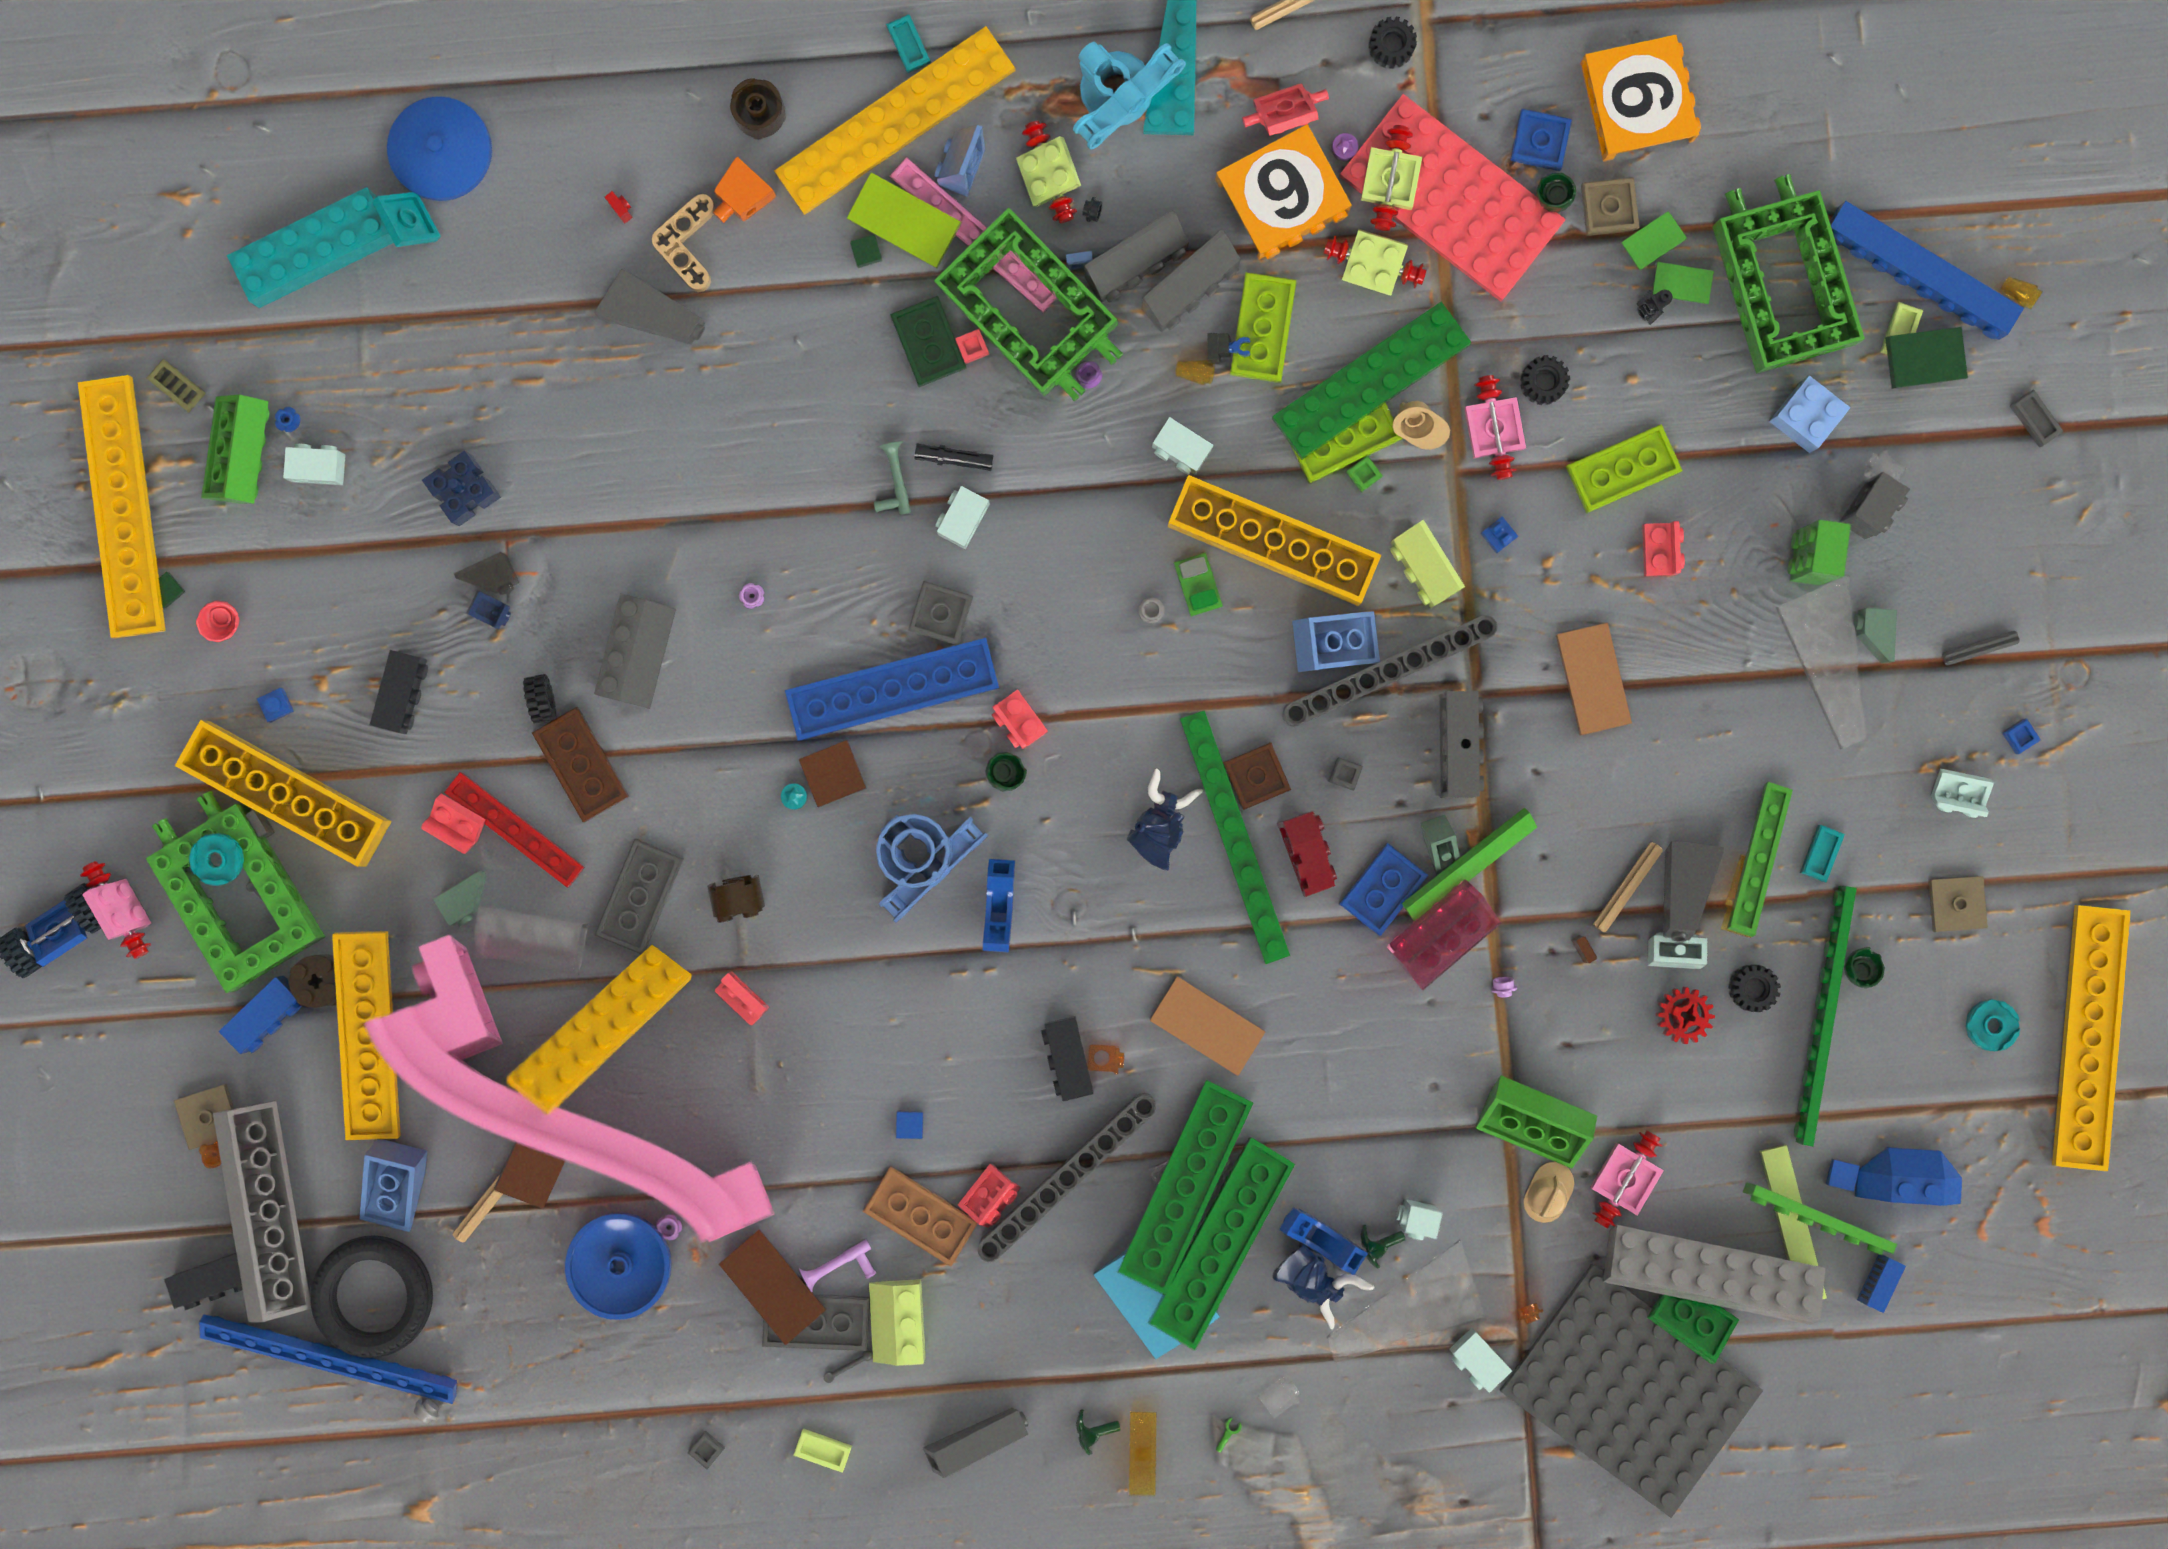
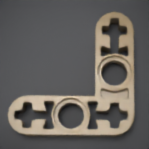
[652,194,715,292]

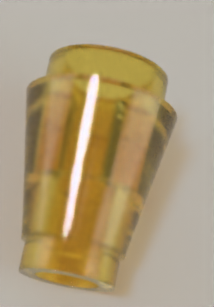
[2000,276,2043,310]
[1176,360,1215,386]

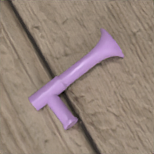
[799,1239,876,1292]

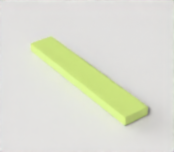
[1759,1144,1827,1299]

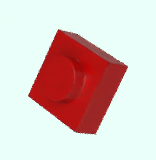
[604,191,632,224]

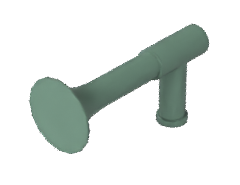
[874,441,911,515]

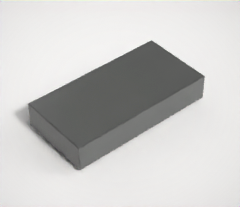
[2010,389,2064,448]

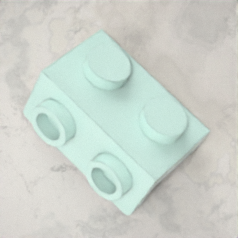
[1931,769,1994,818]

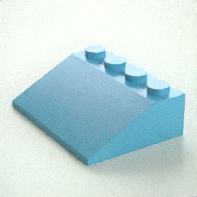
[1093,1248,1220,1359]

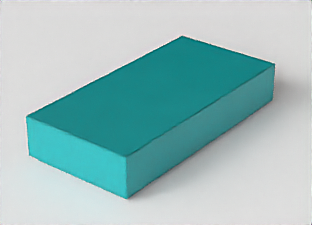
[886,14,931,73]
[1800,825,1845,882]

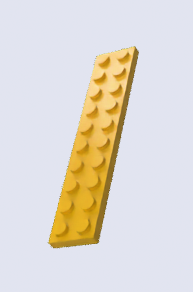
[774,26,1015,215]
[78,375,166,639]
[2052,905,2131,1171]

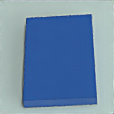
[1339,843,1428,936]

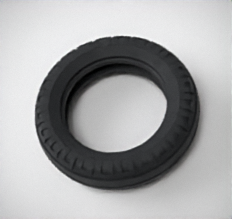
[310,1235,433,1358]

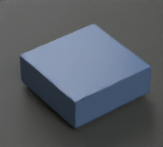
[1066,251,1093,270]

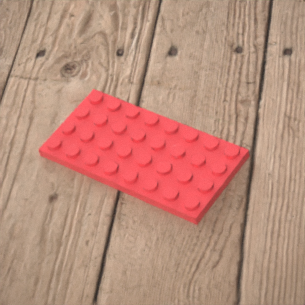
[1339,94,1566,302]

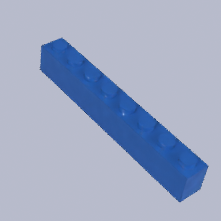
[1829,201,2024,340]

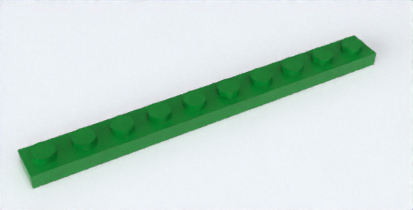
[1180,710,1290,964]
[1794,886,1857,1147]

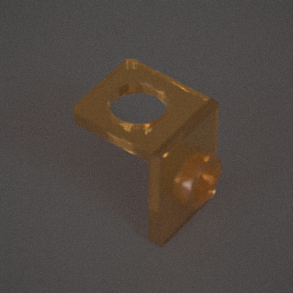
[1088,1044,1124,1075]

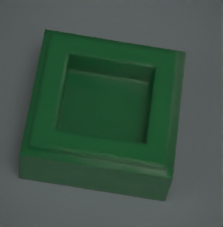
[850,234,882,268]
[159,572,186,608]

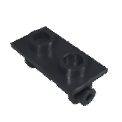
[1636,289,1673,325]

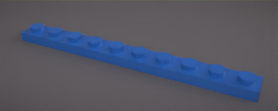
[199,1314,457,1404]

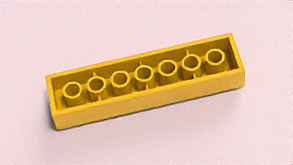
[1167,475,1381,606]
[175,720,392,867]

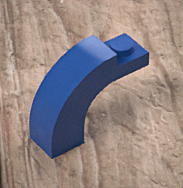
[983,859,1015,952]
[1279,1207,1368,1275]

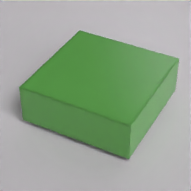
[1346,456,1383,493]

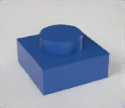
[257,688,294,723]

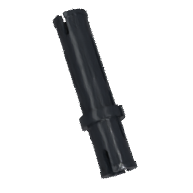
[914,443,994,471]

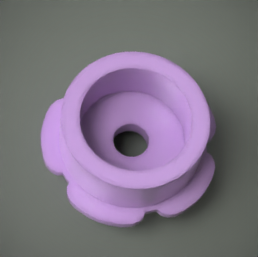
[739,583,764,609]
[1491,977,1517,997]
[656,1214,682,1240]

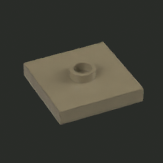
[1581,177,1639,236]
[1928,876,1988,932]
[174,1084,234,1150]

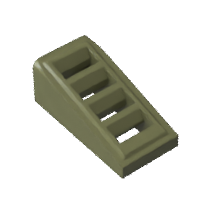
[146,359,206,413]

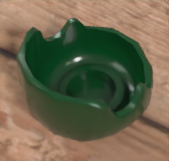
[1536,173,1576,212]
[985,752,1027,792]
[1844,947,1885,989]

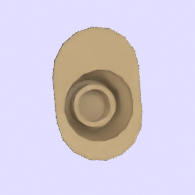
[1392,401,1450,450]
[1524,1162,1574,1223]

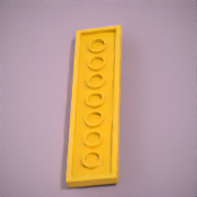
[332,931,401,1140]
[507,945,692,1115]

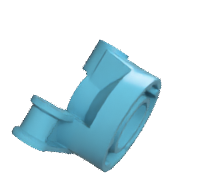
[1073,42,1186,150]

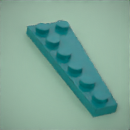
[1143,0,1197,135]

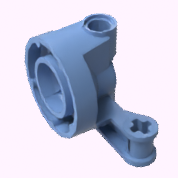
[876,814,989,923]

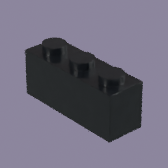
[370,650,428,735]
[1041,1016,1093,1101]
[164,1253,243,1310]

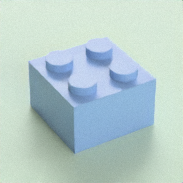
[1769,375,1850,453]

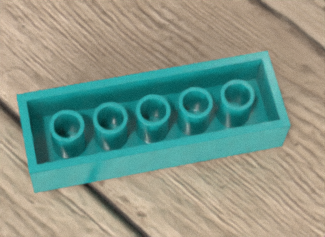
[227,187,394,308]

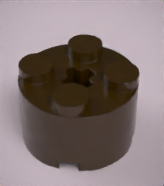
[730,78,786,139]
[707,875,765,923]
[289,954,337,1008]

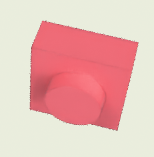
[955,329,989,364]

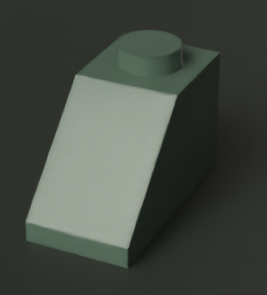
[1854,608,1897,664]
[1420,815,1460,876]
[433,872,486,927]

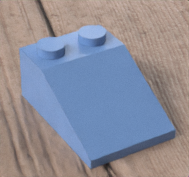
[935,125,985,197]
[1292,611,1380,672]
[360,1139,427,1232]

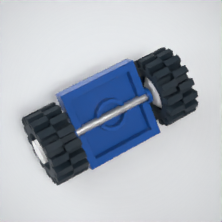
[0,883,101,978]

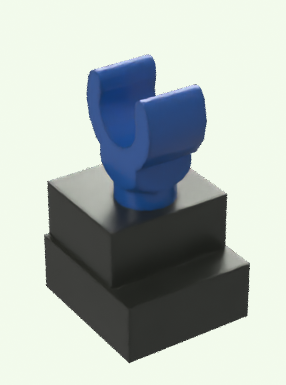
[1207,333,1251,364]

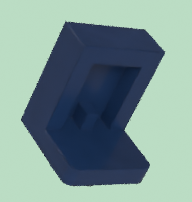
[466,590,511,630]

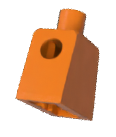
[713,157,776,223]

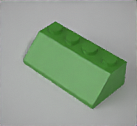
[201,394,269,504]
[1476,1075,1597,1169]

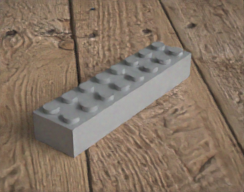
[213,1101,311,1322]
[1603,1225,1825,1325]

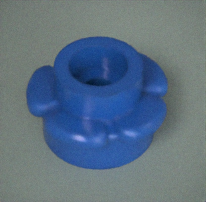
[275,407,300,432]

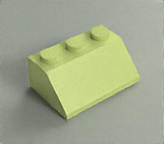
[1390,520,1465,608]
[869,1279,926,1366]

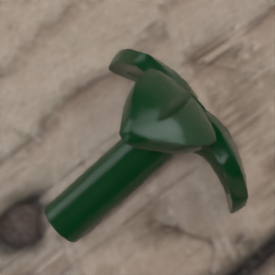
[1361,1225,1405,1269]
[1076,1409,1120,1455]

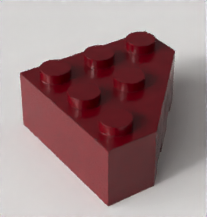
[1277,811,1337,897]

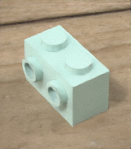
[1152,417,1213,475]
[283,444,345,485]
[935,486,990,550]
[1648,932,1707,969]
[1396,1199,1442,1240]
[1449,1328,1512,1393]

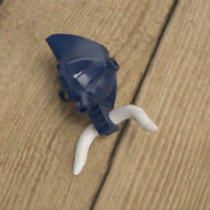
[1127,769,1203,871]
[1272,1243,1375,1329]

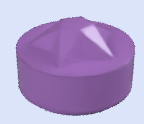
[1332,133,1358,161]
[1075,361,1102,389]

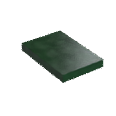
[890,295,967,387]
[1885,327,1968,389]

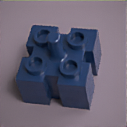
[422,450,501,527]

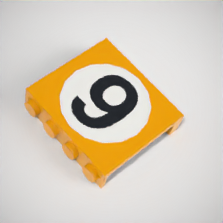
[1580,35,1701,161]
[1215,124,1352,260]

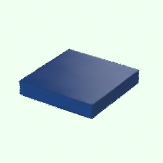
[1510,109,1572,171]

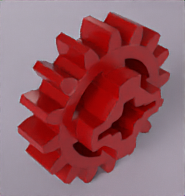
[1656,987,1715,1044]

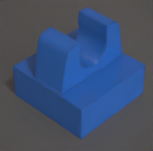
[1481,516,1518,554]

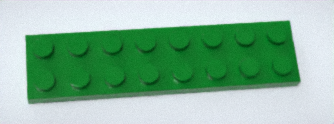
[1272,301,1472,460]
[1117,1080,1253,1295]
[1148,1137,1295,1350]

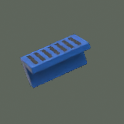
[1857,1254,1906,1313]

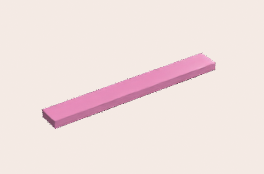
[890,157,1057,313]

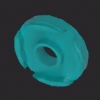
[189,833,244,886]
[1966,999,2020,1052]

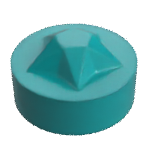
[781,784,808,810]

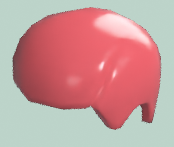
[196,600,240,642]

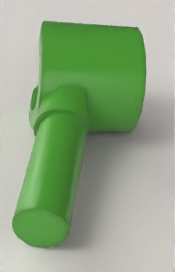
[1216,1417,1242,1453]

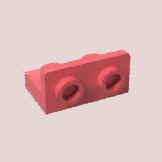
[1642,521,1685,577]
[991,689,1048,750]
[421,793,486,854]
[715,972,770,1025]
[958,1164,1021,1228]

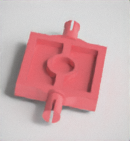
[1242,83,1329,136]

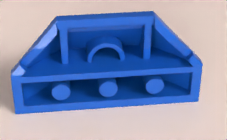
[1855,1147,1962,1206]

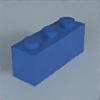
[218,976,302,1054]

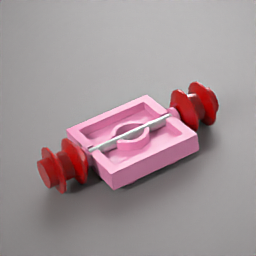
[1464,375,1526,480]
[80,861,151,959]
[1590,1130,1664,1229]

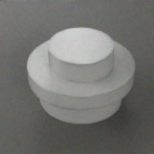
[1138,598,1164,624]
[413,1399,439,1423]

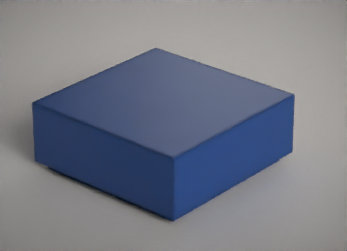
[2002,718,2041,754]
[896,1111,923,1139]
[1826,1159,1860,1191]

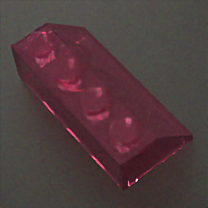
[1386,879,1501,991]

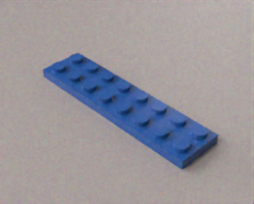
[785,638,999,741]

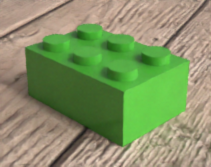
[1788,520,1851,586]

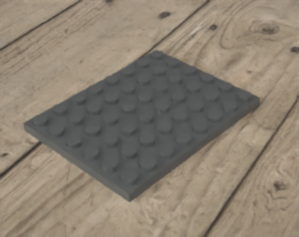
[1500,1264,1763,1518]

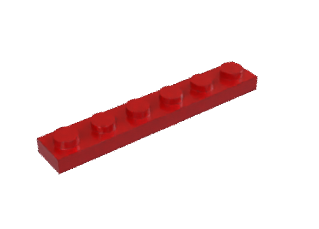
[444,772,585,888]

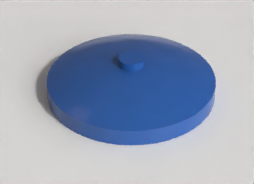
[387,96,492,201]
[565,1213,672,1320]

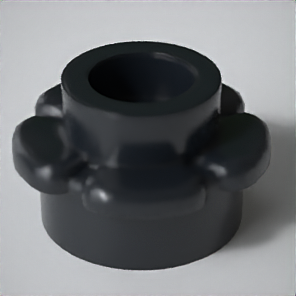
[1082,197,1103,222]

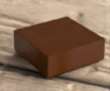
[1571,936,1597,963]

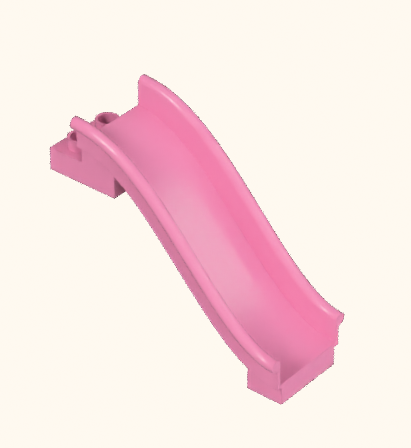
[364,935,775,1242]

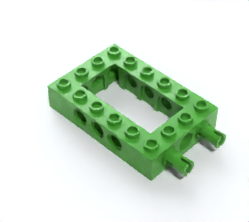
[1712,174,1865,374]
[934,207,1123,401]
[146,791,325,993]

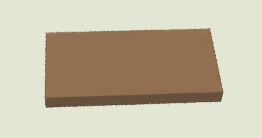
[1556,623,1632,735]
[1150,976,1265,1076]
[862,1166,978,1267]

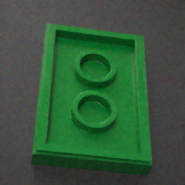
[1647,1294,1739,1364]

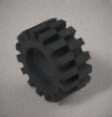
[1368,16,1417,69]
[1520,355,1570,405]
[523,674,557,724]
[1728,964,1781,1012]

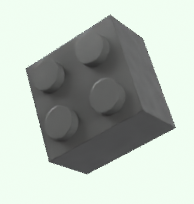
[1839,472,1910,539]

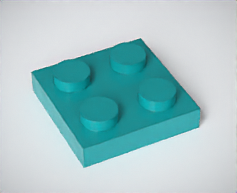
[372,192,441,247]

